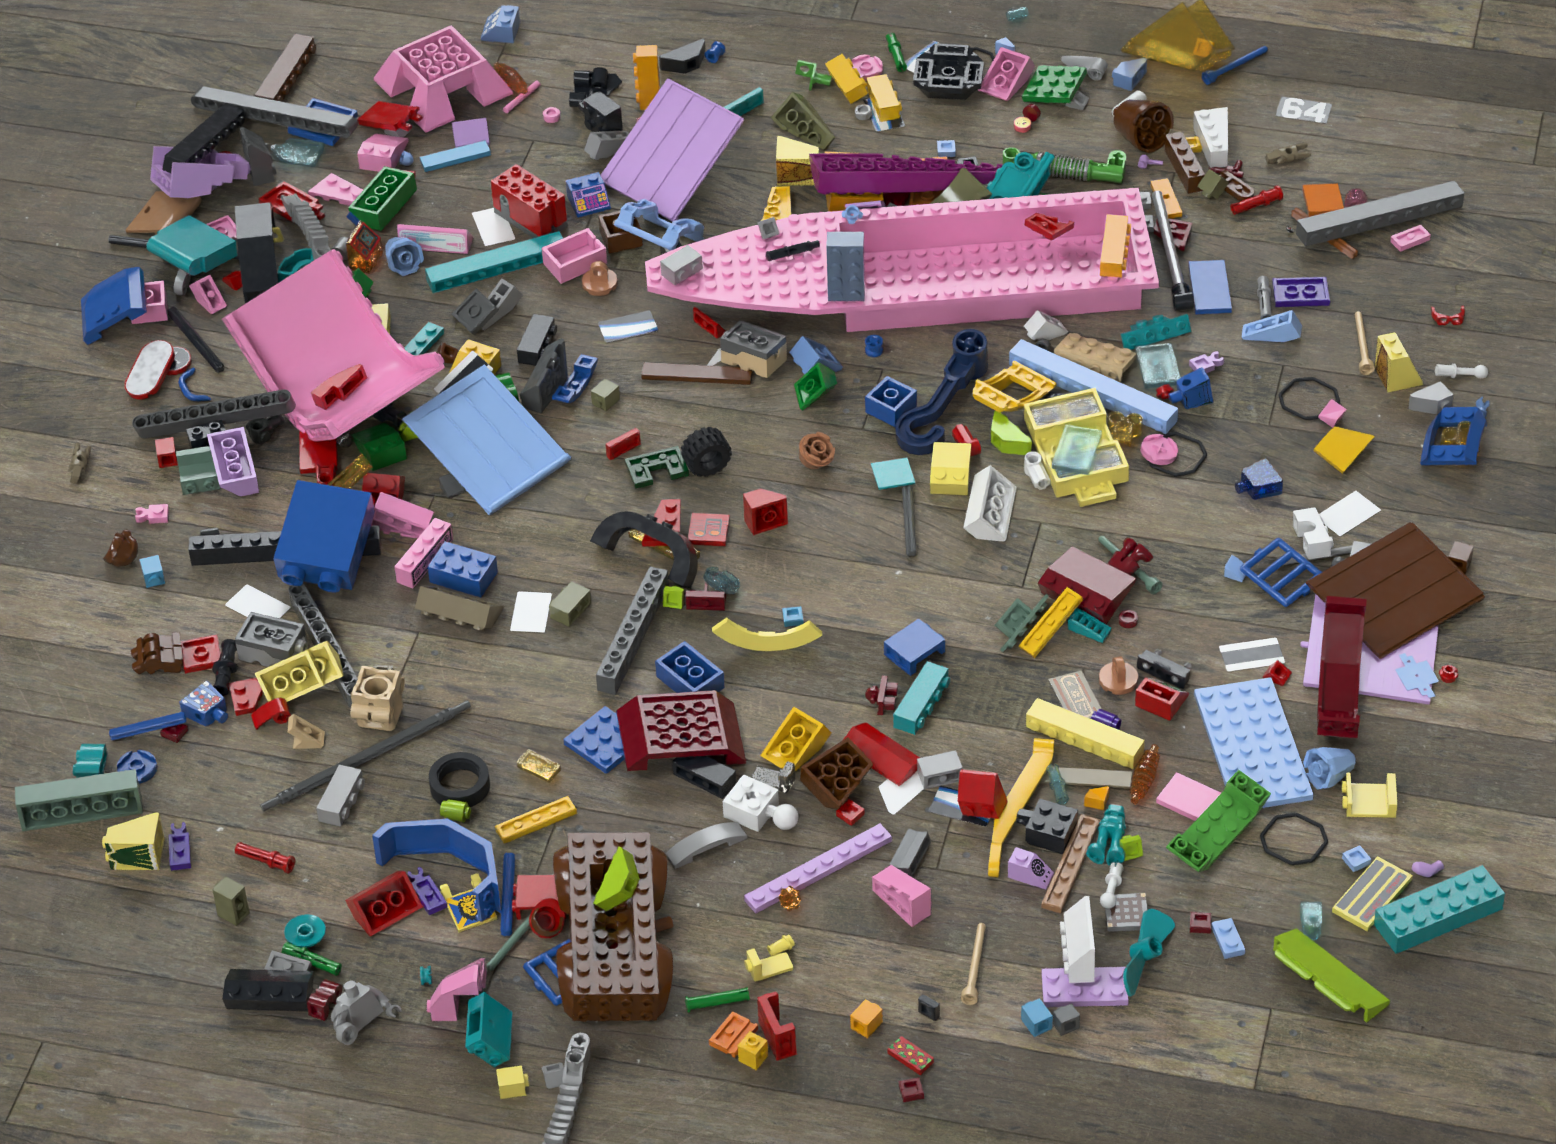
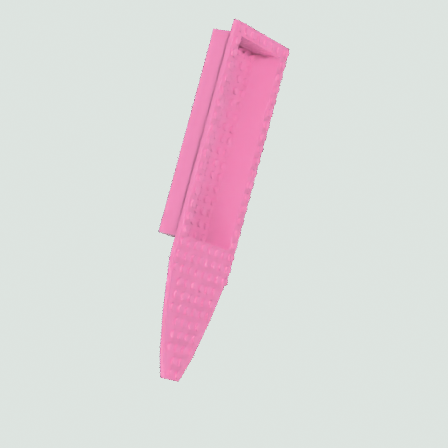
[645,188,1159,332]

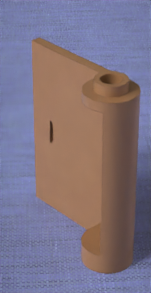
[126,191,201,235]

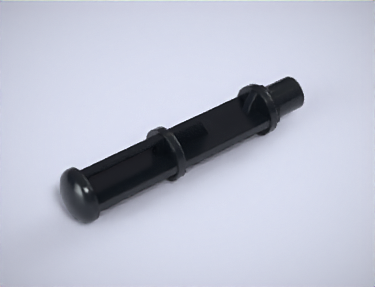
[765,240,820,262]

